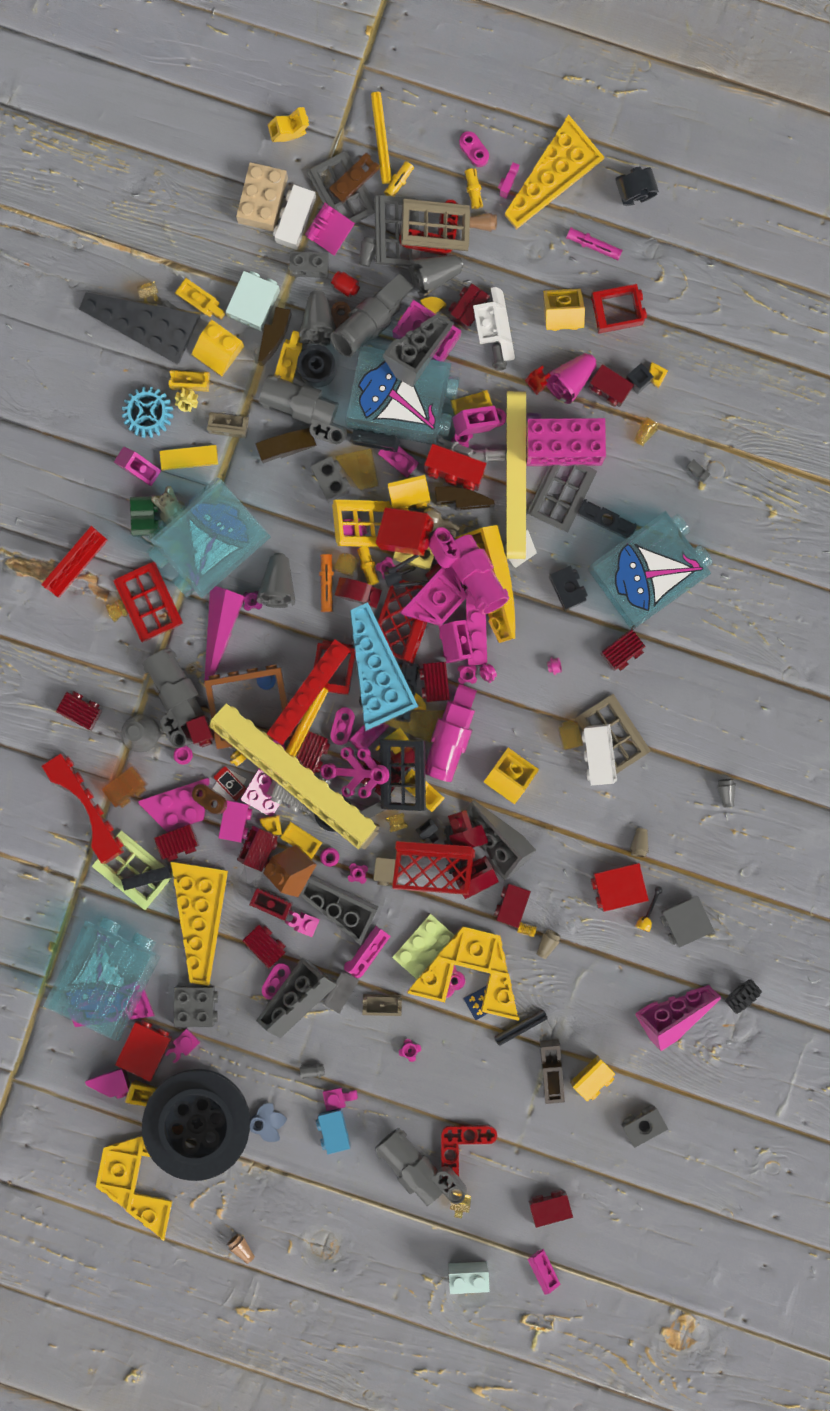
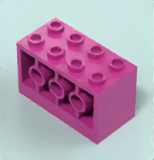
[526,418,606,466]

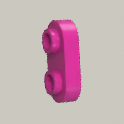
[459,131,489,167]
[331,707,355,745]
[262,963,291,1000]

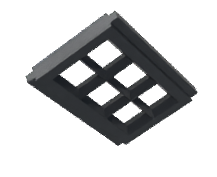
[380,739,426,811]

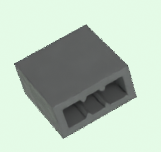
[660,895,715,948]
[174,986,218,1027]

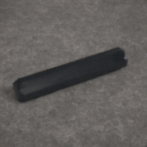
[494,1010,548,1046]

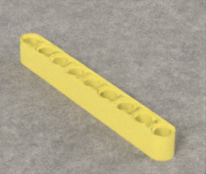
[506,391,526,559]

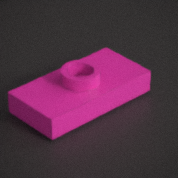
[348,722,389,754]
[528,1249,561,1295]

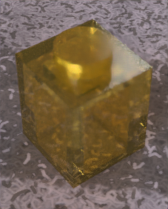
[558,721,583,751]

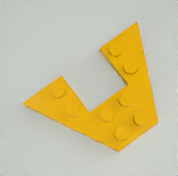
[407,926,519,1021]
[95,1125,183,1241]

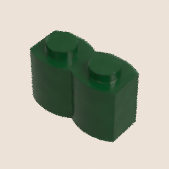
[130,496,159,537]

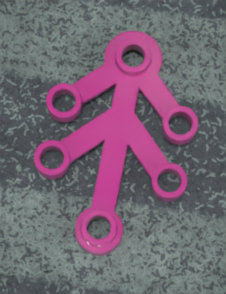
[320,747,389,798]

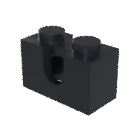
[549,565,588,611]

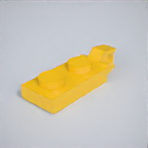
[175,278,225,320]
[275,330,303,383]

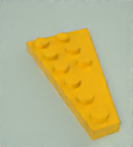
[505,114,604,230]
[171,862,228,986]

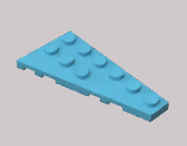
[350,602,418,731]

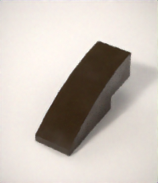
[258,307,292,366]
[255,428,317,463]
[435,487,495,511]
[540,1039,565,1104]

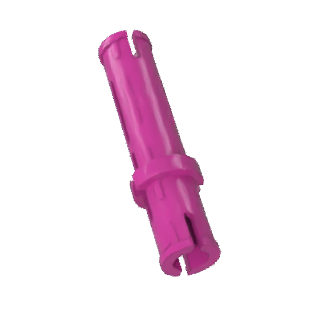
[566,227,623,261]

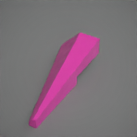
[204,585,245,685]

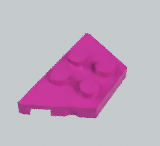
[401,566,467,626]
[138,778,210,832]

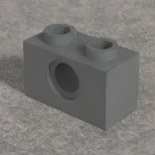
[621,1105,668,1148]

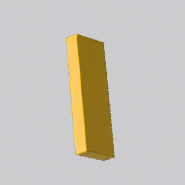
[159,445,219,471]

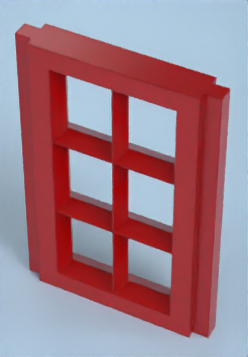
[113,561,183,643]

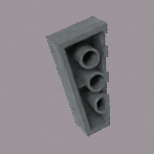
[300,875,379,945]
[256,958,337,1038]

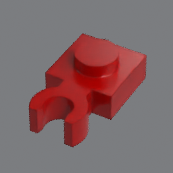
[525,365,550,395]

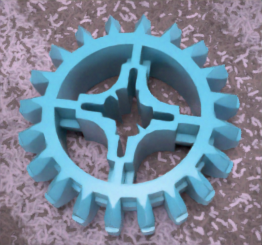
[122,387,173,438]

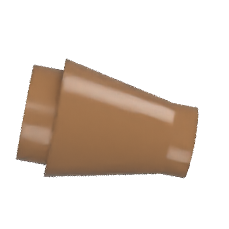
[470,212,497,232]
[227,1234,255,1264]

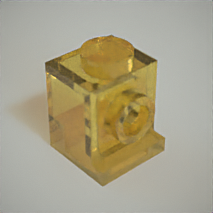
[334,553,360,578]

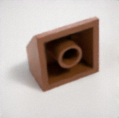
[263,845,317,897]

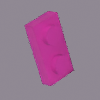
[378,447,419,478]

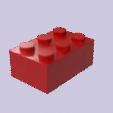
[424,444,487,491]

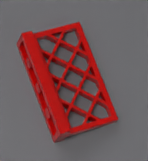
[41,526,108,598]
[378,579,428,664]
[392,841,475,895]

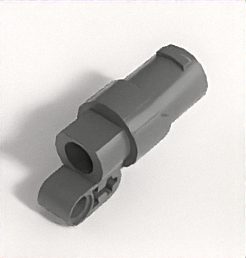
[330,274,414,357]
[259,374,348,445]
[143,648,205,748]
[375,1128,467,1206]

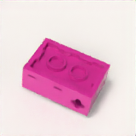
[392,300,461,367]

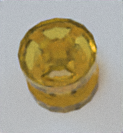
[106,599,128,622]
[386,813,408,833]

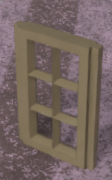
[401,199,470,251]
[575,694,651,774]

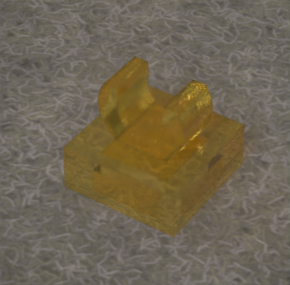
[137,281,158,303]
[450,1193,471,1218]

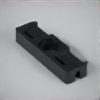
[578,499,637,540]
[394,662,420,722]

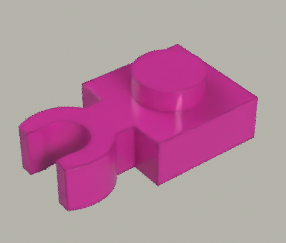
[498,162,520,199]
[285,911,320,937]
[165,1028,201,1063]

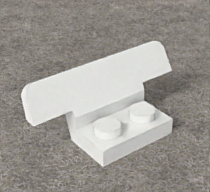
[473,287,515,361]

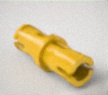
[383,161,414,196]
[465,168,483,209]
[357,547,379,585]

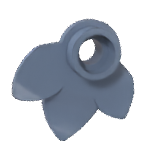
[250,1103,287,1142]

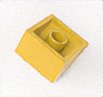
[543,289,585,331]
[191,319,244,377]
[388,475,430,511]
[484,747,539,804]
[570,1055,615,1102]

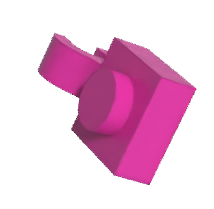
[323,1087,358,1111]

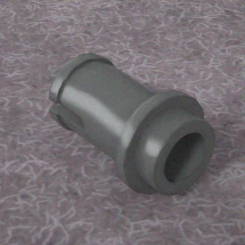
[492,345,507,371]
[686,459,711,483]
[300,1062,325,1079]

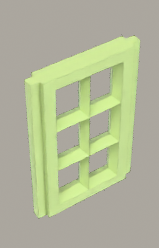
[92,831,173,910]

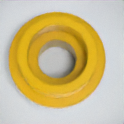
[229,750,247,766]

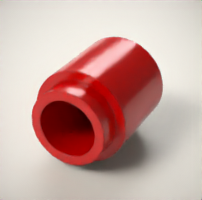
[331,271,360,298]

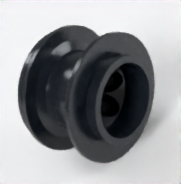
[142,1069,250,1181]

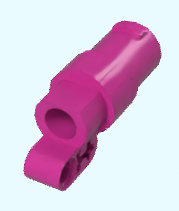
[429,527,509,614]
[425,684,477,782]

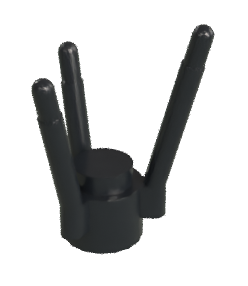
[383,555,430,589]

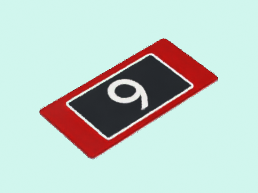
[213,766,247,801]

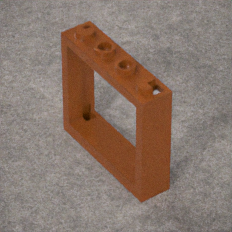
[204,664,294,749]

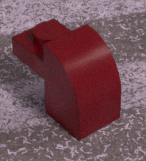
[334,577,382,609]
[448,810,488,848]

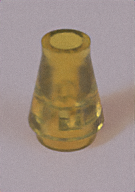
[634,417,659,446]

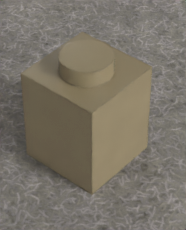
[373,857,396,886]

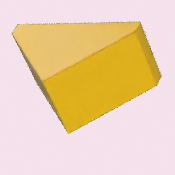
[125,1080,157,1107]

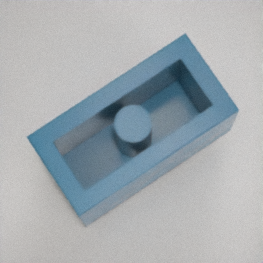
[316,1108,351,1155]

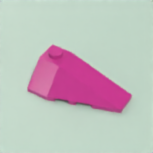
[635,985,721,1051]

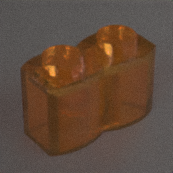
[102,766,148,808]

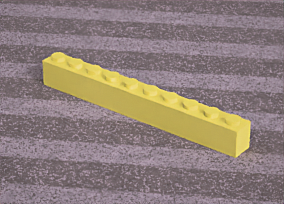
[209,703,377,850]

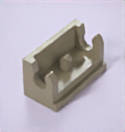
[207,412,249,438]
[362,994,402,1016]

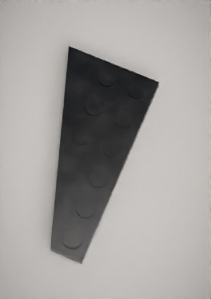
[79,291,201,364]

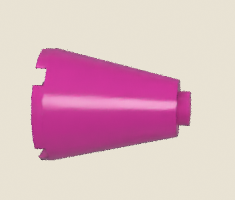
[546,353,597,404]

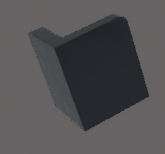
[626,363,654,394]

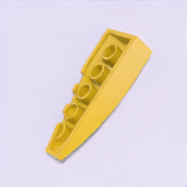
[455,525,515,643]

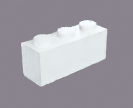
[273,185,316,250]
[582,724,617,786]

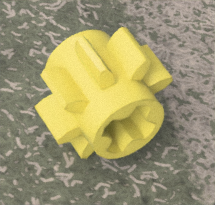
[175,388,198,412]

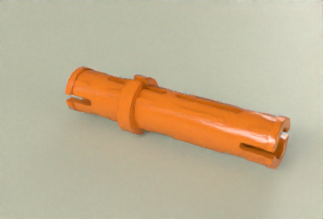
[319,554,334,612]

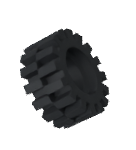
[725,979,762,1014]

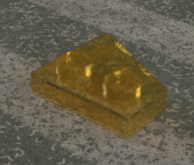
[335,448,379,490]

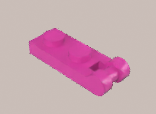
[344,926,391,978]

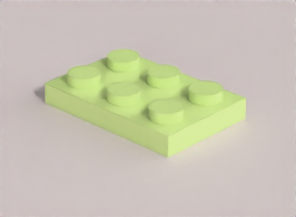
[392,914,454,979]

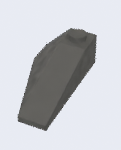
[383,314,454,387]
[466,800,536,881]

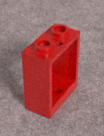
[591,284,647,334]
[313,640,355,696]

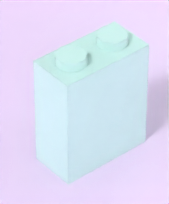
[226,271,280,332]
[448,1261,490,1294]

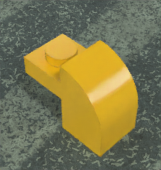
[267,107,309,142]
[399,769,445,812]

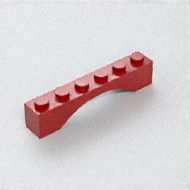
[267,639,351,745]
[41,754,124,864]

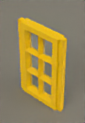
[332,499,392,547]

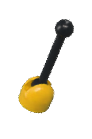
[635,887,663,932]

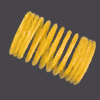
[517,922,537,937]

